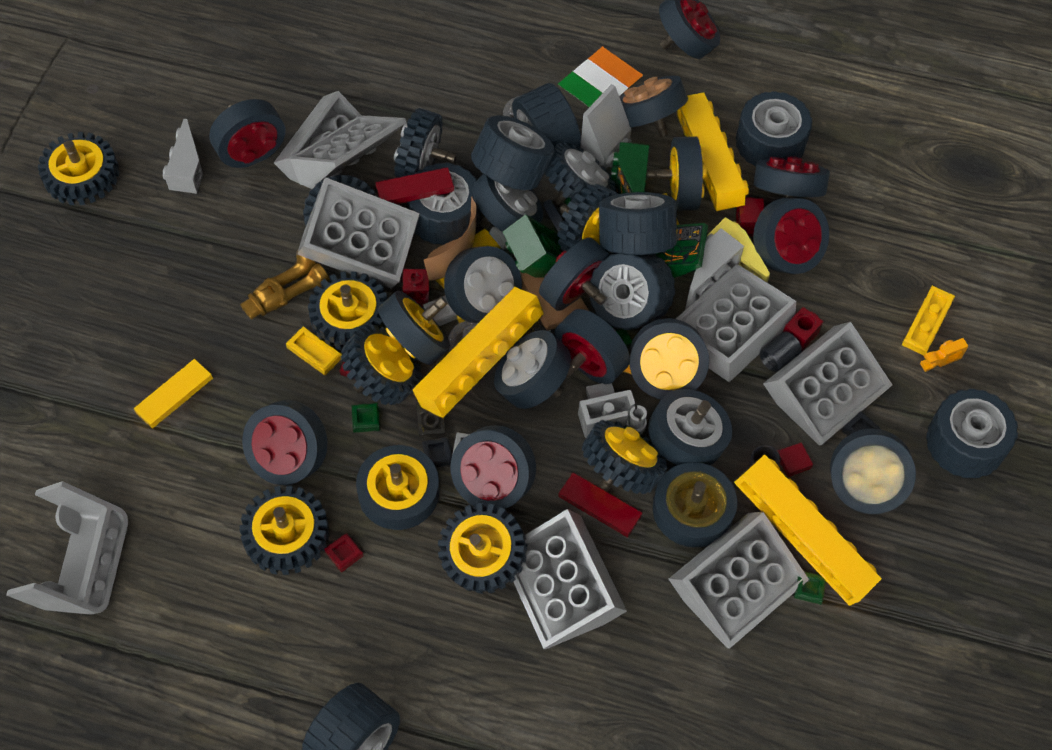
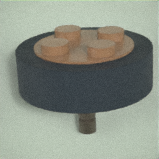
[620,76,688,137]

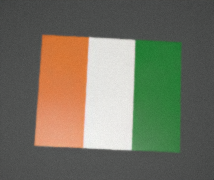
[558,46,643,107]

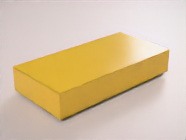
[286,326,342,375]

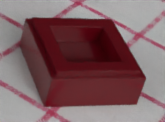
[778,442,813,477]
[324,533,364,573]

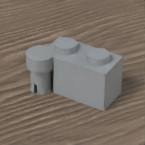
[578,390,647,437]

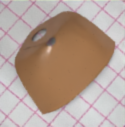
[423,197,476,282]

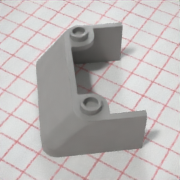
[6,481,128,615]

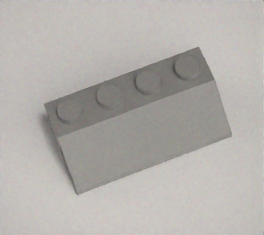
[274,91,362,189]

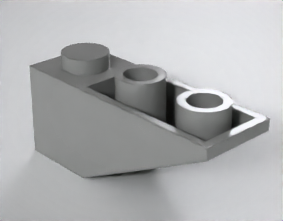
[163,119,203,194]

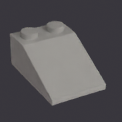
[580,84,632,169]
[685,228,744,310]

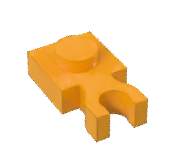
[920,338,968,372]

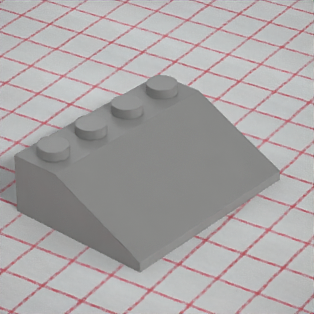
[289,116,407,188]
[297,177,420,289]
[676,264,796,382]
[763,322,892,445]
[513,509,627,649]
[669,512,809,649]

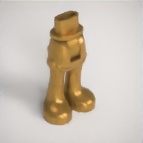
[240,250,330,320]

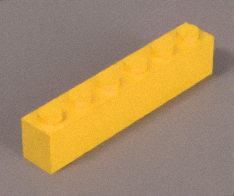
[677,92,749,211]
[413,287,544,418]
[734,455,882,606]

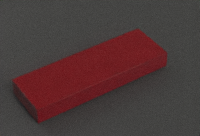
[375,167,454,204]
[558,473,642,538]

